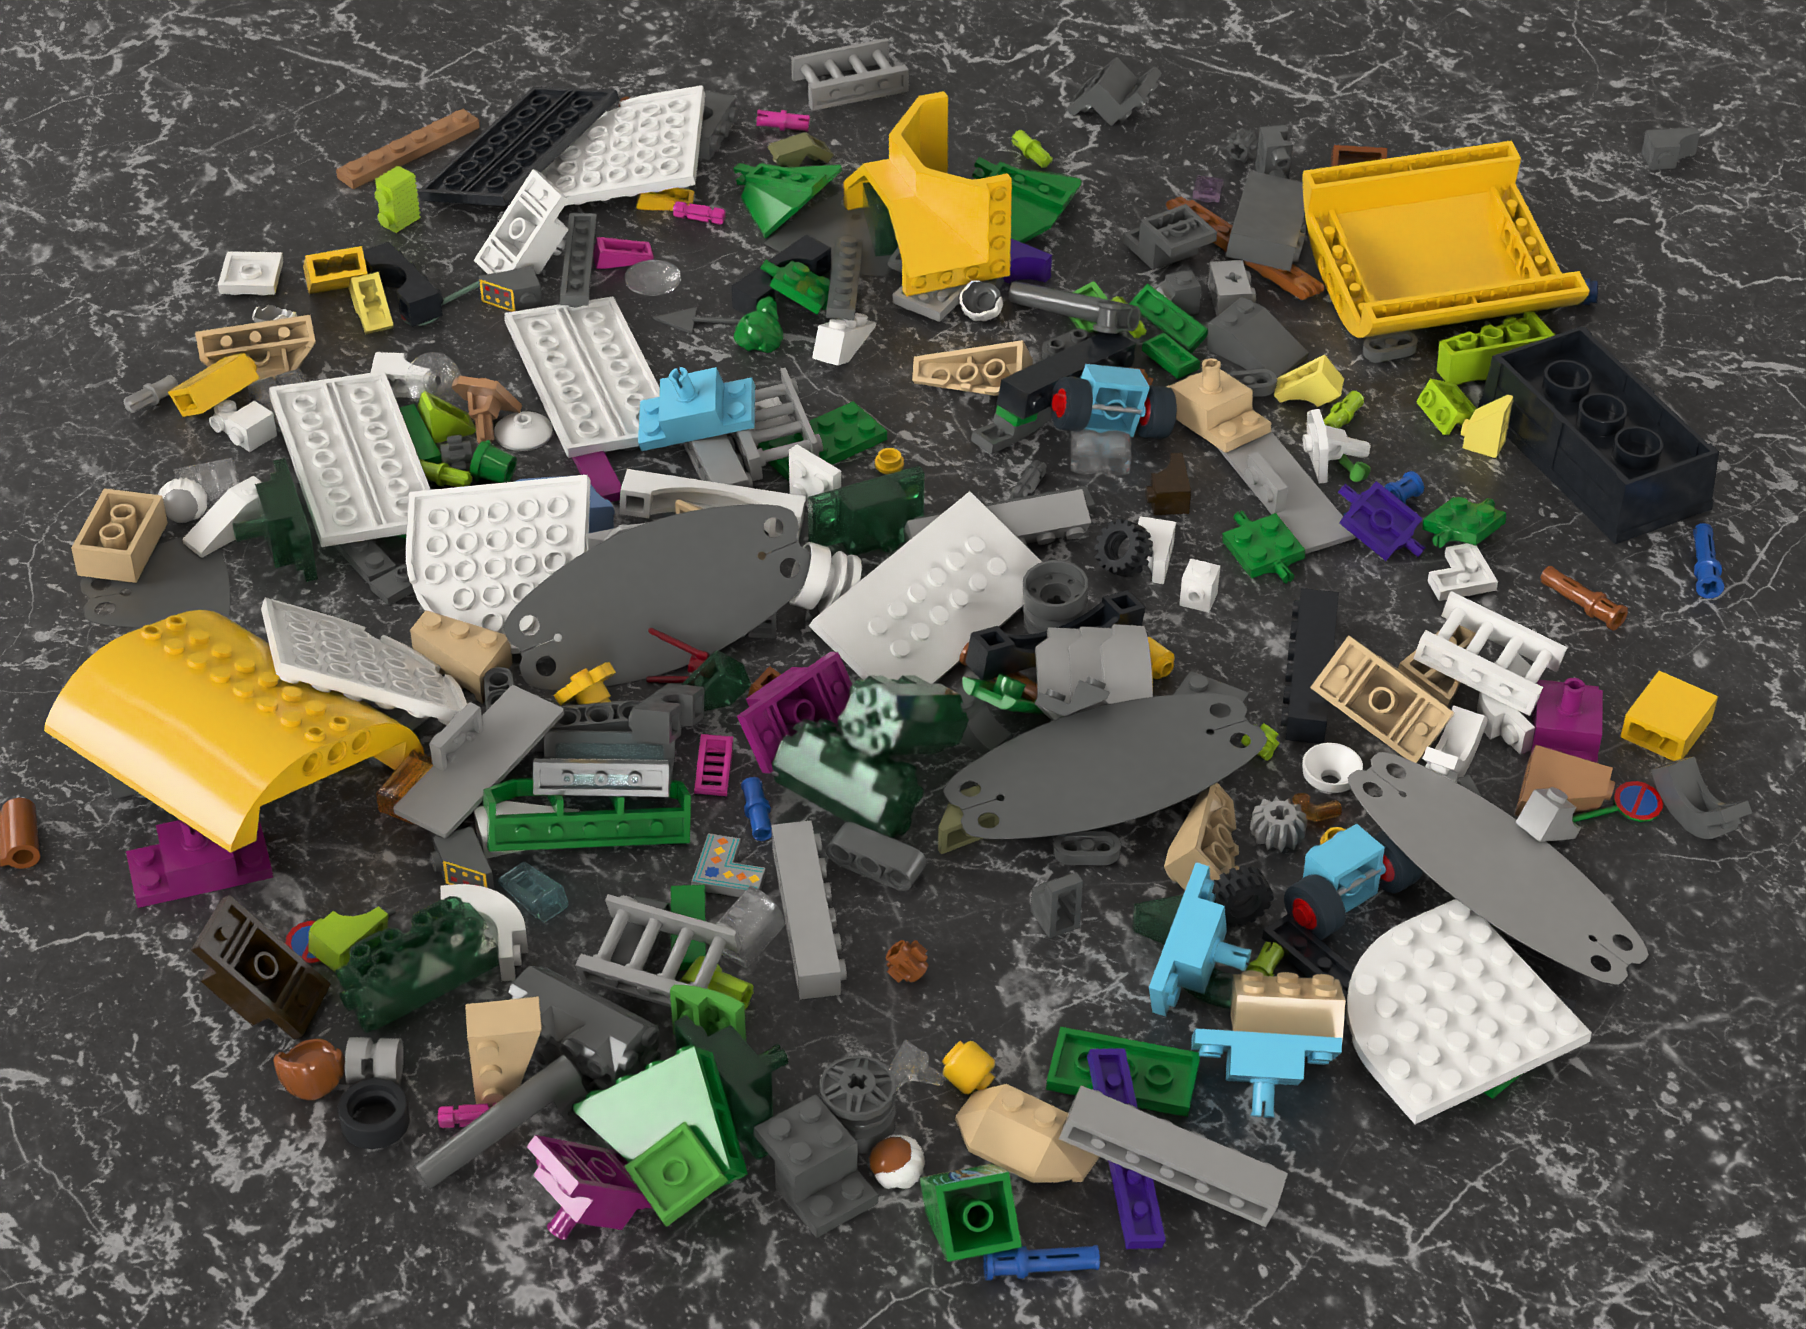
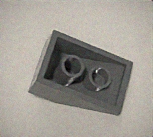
[1206,297,1309,378]

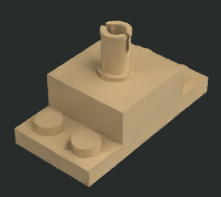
[1166,358,1271,453]
[1310,636,1455,763]

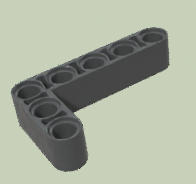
[484,667,641,753]

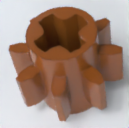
[886,940,928,983]

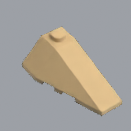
[912,340,1033,396]

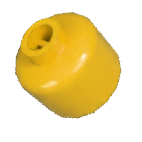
[942,1041,995,1094]

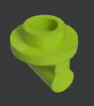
[1241,723,1280,761]

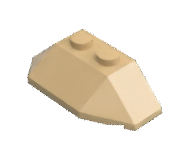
[195,315,316,385]
[955,1084,1100,1183]

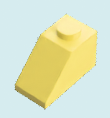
[1461,395,1513,458]

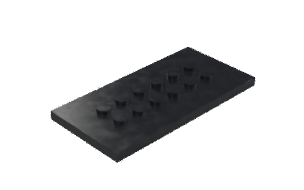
[418,86,619,206]

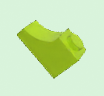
[308,906,388,975]

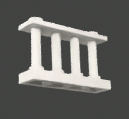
[1413,591,1568,716]

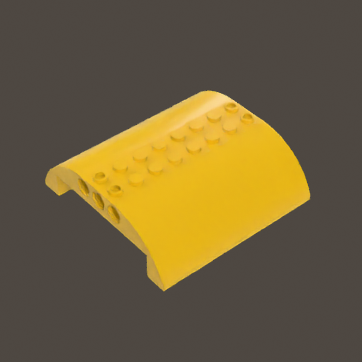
[1303,141,1589,338]
[44,610,425,853]

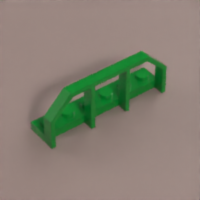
[483,776,691,851]

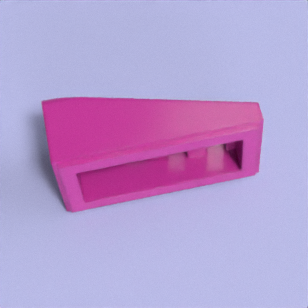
[593,237,654,269]
[694,734,734,796]

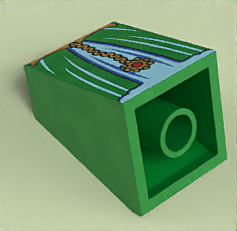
[920,1164,1022,1262]

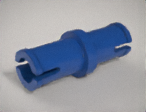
[741,777,772,841]

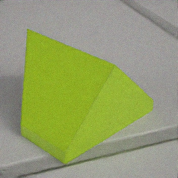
[417,390,476,443]

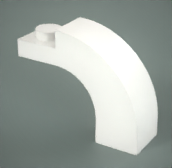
[1477,653,1535,755]
[1423,705,1488,783]
[441,884,528,981]

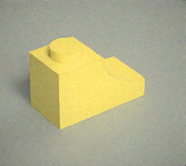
[349,272,394,334]
[1274,355,1344,407]

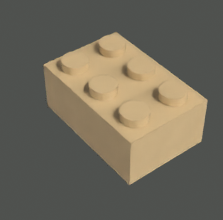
[71,488,168,583]
[1231,970,1345,1042]

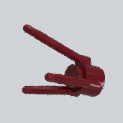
[646,628,719,686]

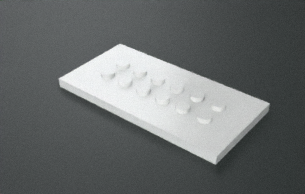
[505,296,660,458]
[269,371,431,547]
[809,491,1042,715]

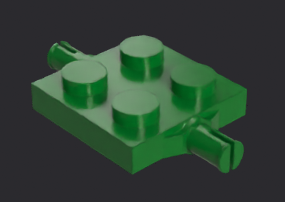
[760,259,830,315]
[1422,497,1506,548]
[1222,511,1305,584]

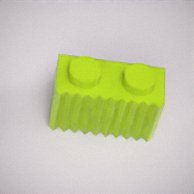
[375,166,421,233]

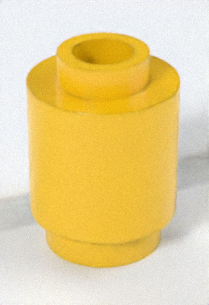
[1148,637,1175,679]

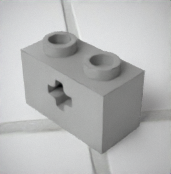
[1208,260,1256,316]

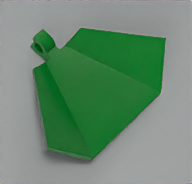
[972,157,1082,243]
[733,163,842,238]

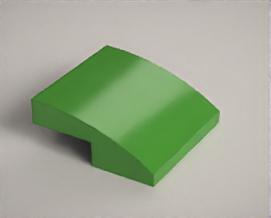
[670,984,747,1057]

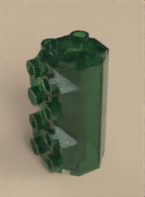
[838,675,969,756]
[772,718,924,839]
[335,896,499,1033]

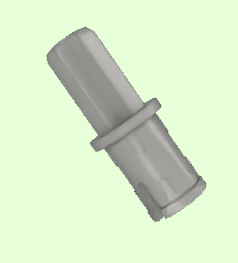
[123,375,179,413]

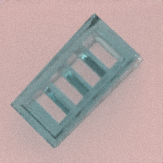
[497,862,569,923]

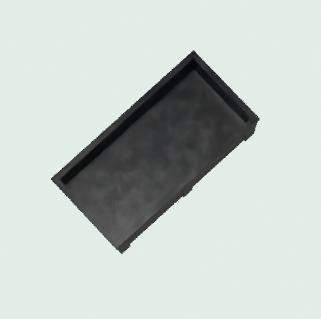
[1478,326,1719,544]

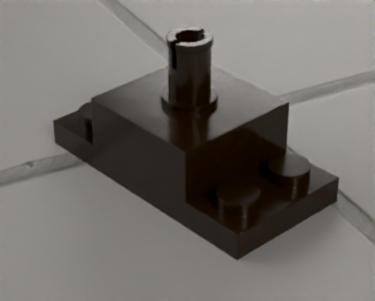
[191,895,331,1040]

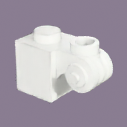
[209,400,277,452]

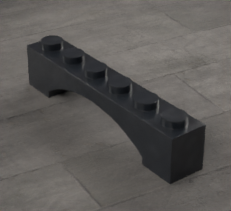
[966,590,1146,680]

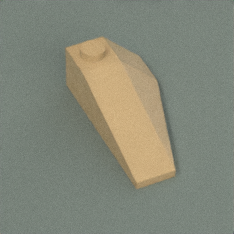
[1164,783,1239,890]

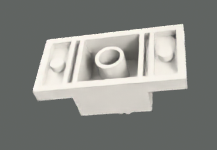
[474,169,569,275]

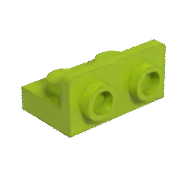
[1417,379,1477,435]

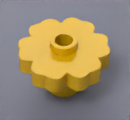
[553,662,616,706]

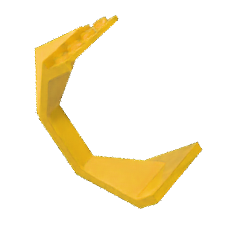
[843,91,1012,296]

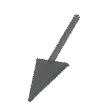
[653,307,741,334]

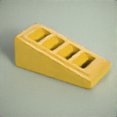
[636,188,694,210]

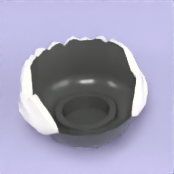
[960,280,1003,321]

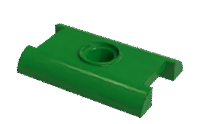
[962,674,1044,715]

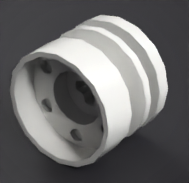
[789,542,862,613]

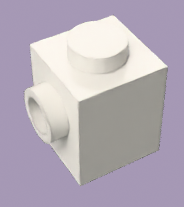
[1179,559,1220,613]

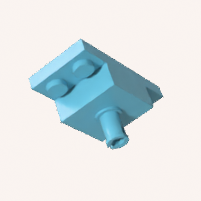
[638,367,755,451]
[1149,862,1251,1017]
[1191,1029,1342,1118]

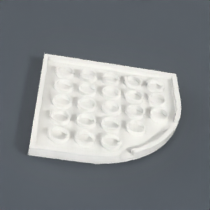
[541,85,705,206]
[406,475,591,654]
[261,597,467,725]
[1346,899,1592,1124]

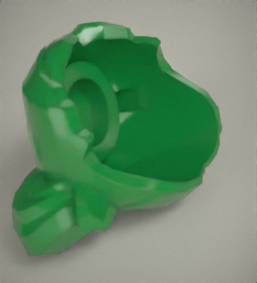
[734,296,783,353]

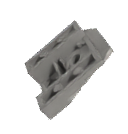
[1035,624,1153,721]

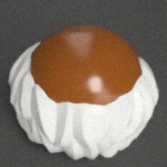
[869,1135,925,1189]

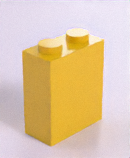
[303,246,367,294]
[168,353,259,417]
[1620,671,1718,761]

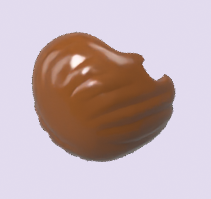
[273,1039,345,1100]

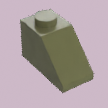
[938,785,999,854]

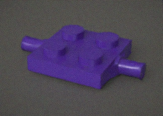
[1338,481,1426,561]

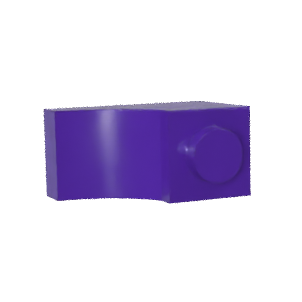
[1003,238,1052,284]

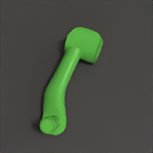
[1337,454,1371,482]

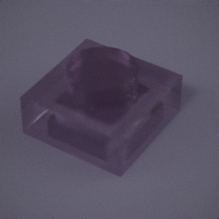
[1193,175,1224,203]

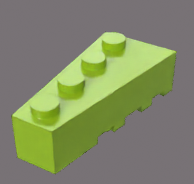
[1437,311,1554,385]

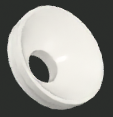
[1302,743,1363,794]

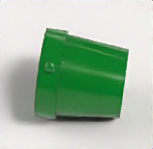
[470,440,517,483]

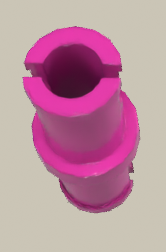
[756,109,810,132]

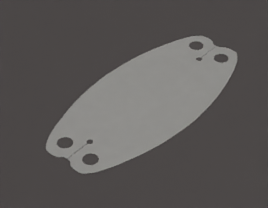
[1348,752,1648,985]

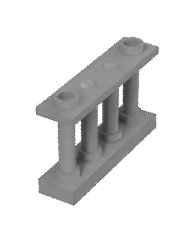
[791,38,909,111]
[725,367,823,481]
[575,894,741,1007]

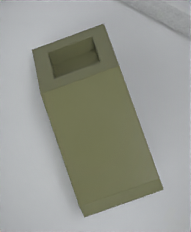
[767,132,834,167]

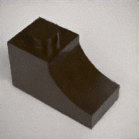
[1145,453,1191,515]

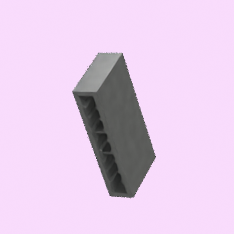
[1225,170,1307,271]

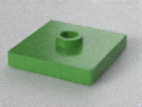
[624,1121,728,1227]

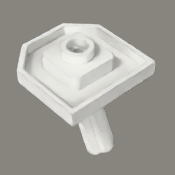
[1303,409,1371,484]

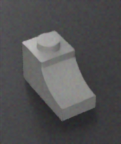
[1515,787,1581,842]

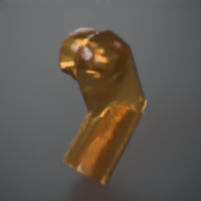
[1292,793,1342,822]

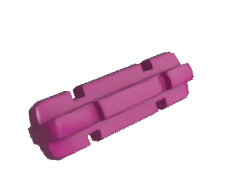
[673,201,726,225]
[438,1103,496,1128]

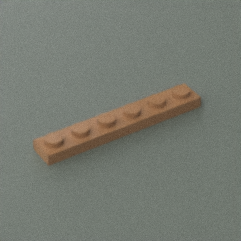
[336,109,480,189]

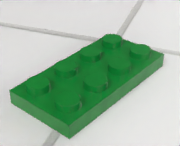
[758,401,887,481]
[1046,1027,1201,1117]

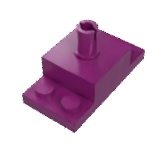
[737,652,863,774]
[1531,678,1603,763]
[126,819,274,908]
[527,1135,653,1240]

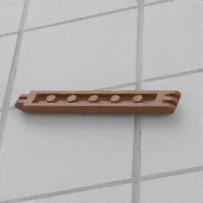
[1166,196,1324,300]

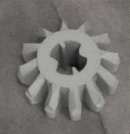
[1250,796,1307,852]

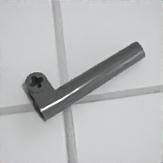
[1009,281,1141,334]
[413,1054,587,1189]

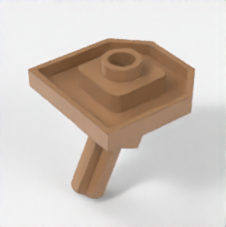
[451,376,522,444]

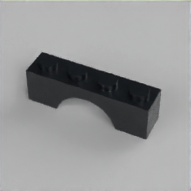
[731,235,831,315]
[363,241,444,327]

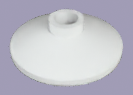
[494,412,553,451]

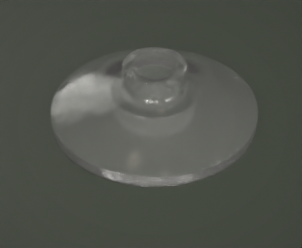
[625,260,681,296]
[406,352,461,404]

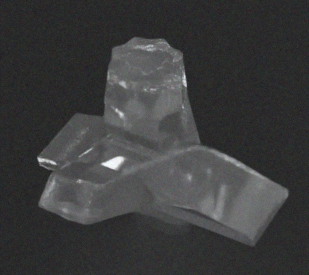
[889,1040,946,1091]

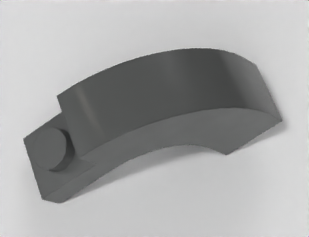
[1650,756,1752,839]

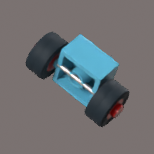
[1051,364,1177,439]
[1284,823,1423,940]

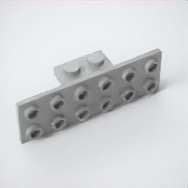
[1218,431,1356,554]
[393,685,564,838]

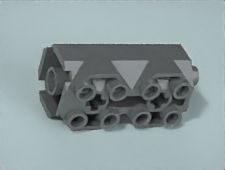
[508,965,661,1092]

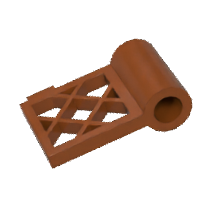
[0,798,41,869]

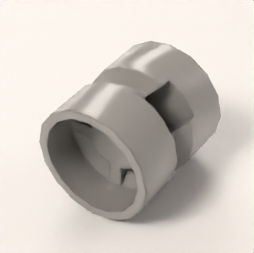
[345,1037,404,1085]

